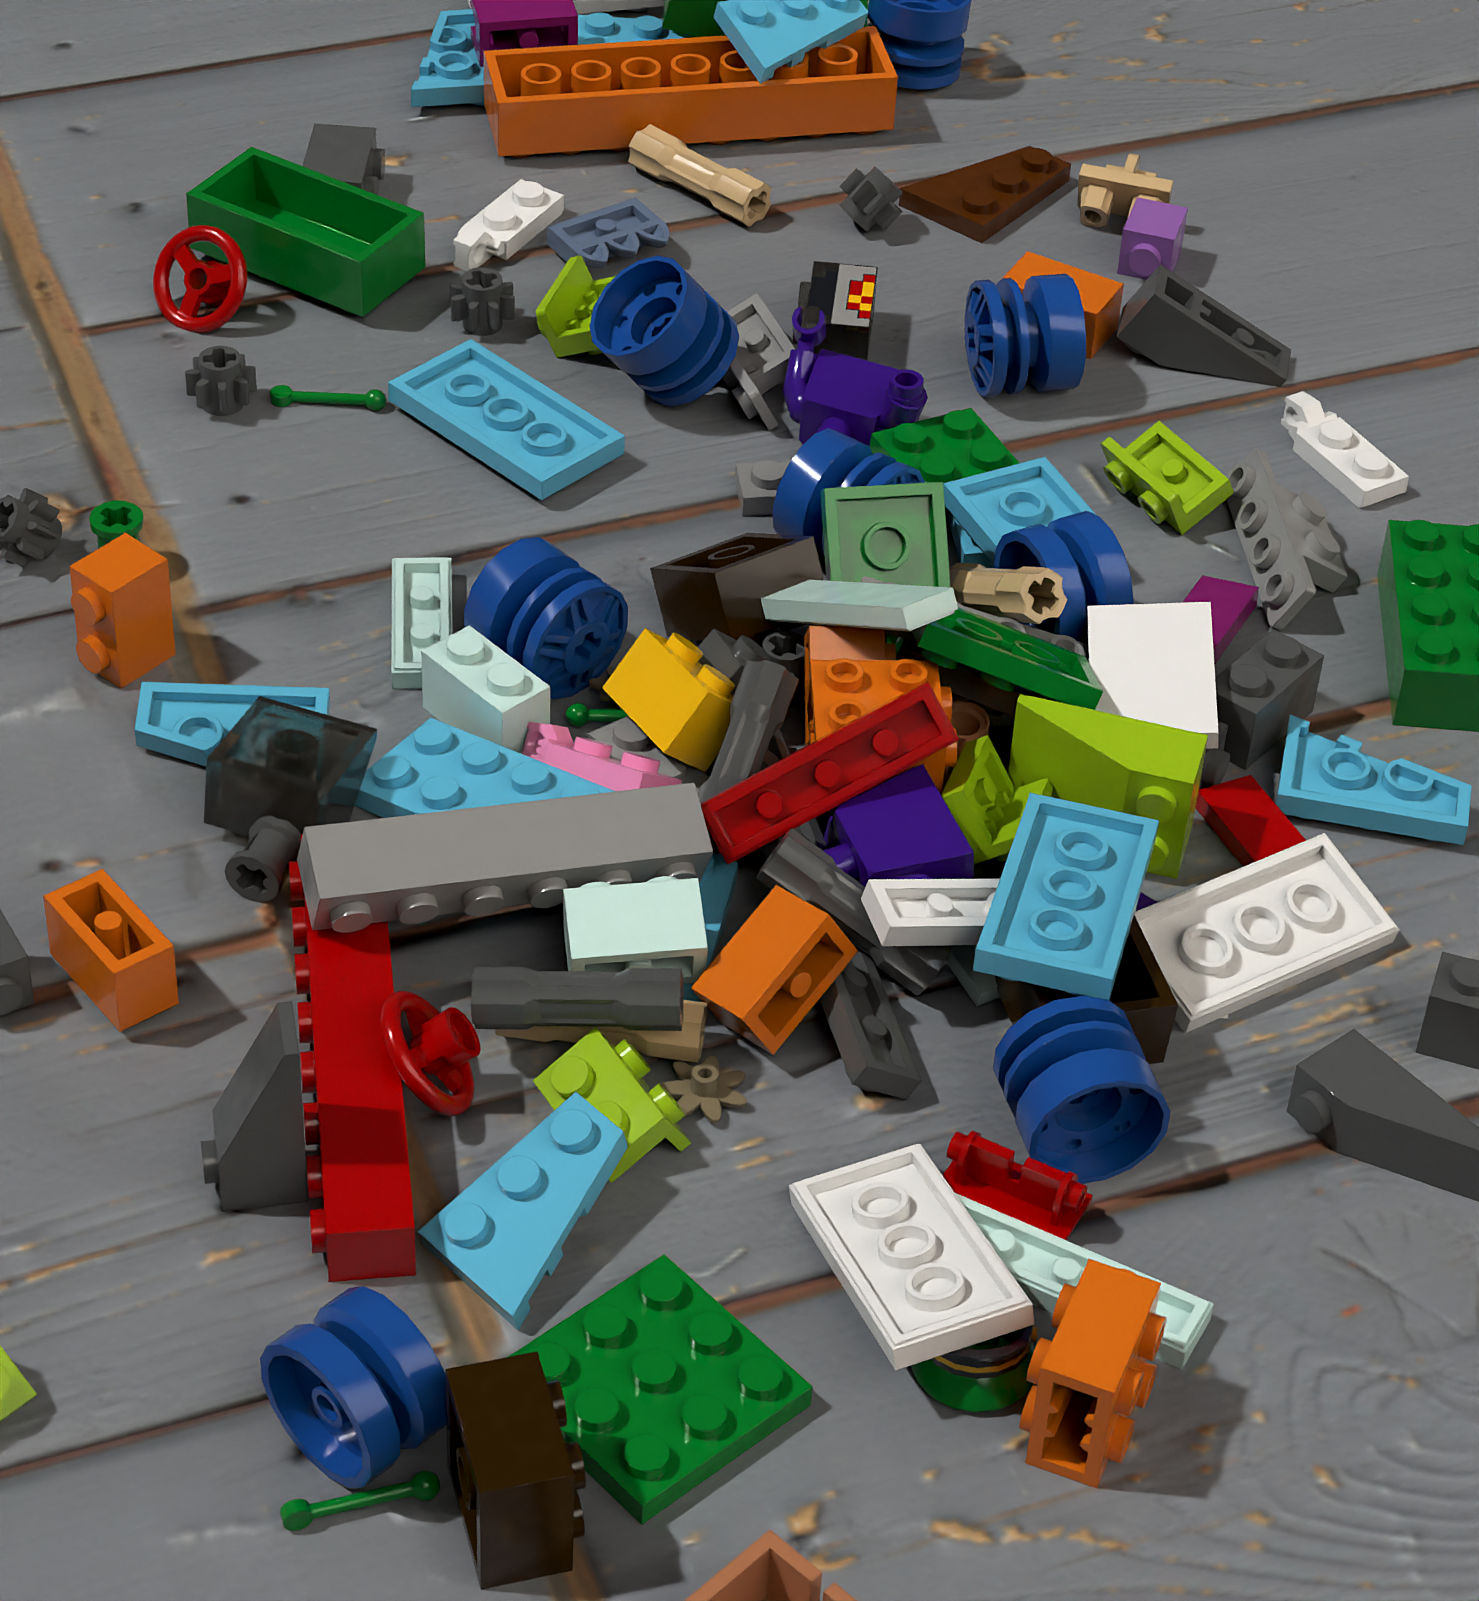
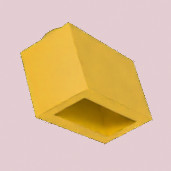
[602,628,735,772]

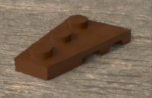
[899,146,1071,243]

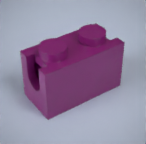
[470,0,578,67]

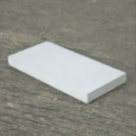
[1134,833,1400,1033]
[789,1144,1035,1370]

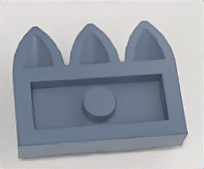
[547,198,669,269]

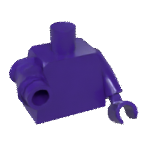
[783,307,928,447]
[823,764,974,887]

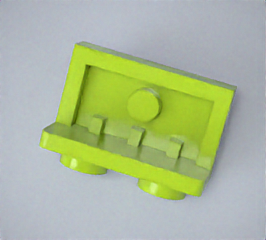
[536,255,615,358]
[1100,421,1234,535]
[941,735,1053,864]
[533,1027,692,1183]

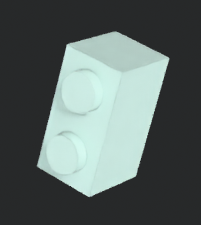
[421,625,550,753]
[563,876,708,984]

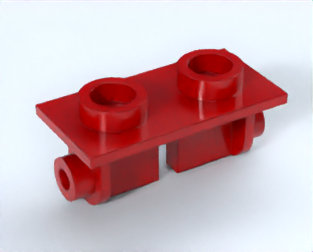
[942,1130,1093,1241]

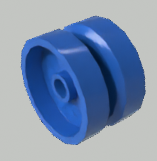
[994,511,1134,644]
[260,1286,446,1488]

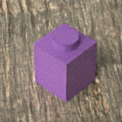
[1117,197,1188,280]

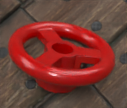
[153,225,247,333]
[380,991,481,1116]

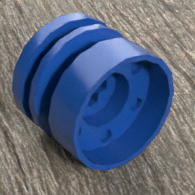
[867,0,971,89]
[590,256,739,406]
[964,273,1086,397]
[772,428,925,556]
[464,537,628,699]
[993,996,1171,1184]

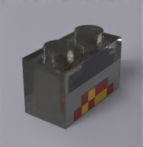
[793,261,878,361]

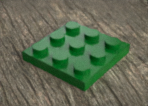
[508,1254,813,1525]

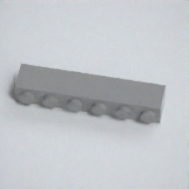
[297,782,713,933]

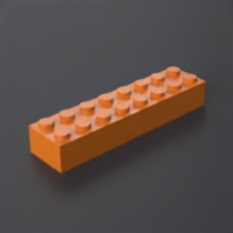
[484,26,898,158]

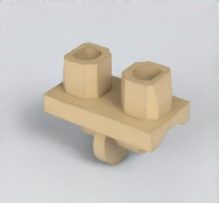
[1077,153,1173,228]

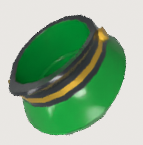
[911,1325,1037,1413]

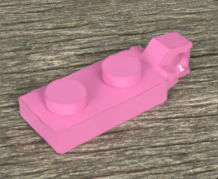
[520,722,682,791]

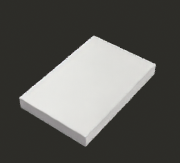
[1087,602,1218,749]

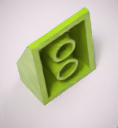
[1008,693,1208,879]

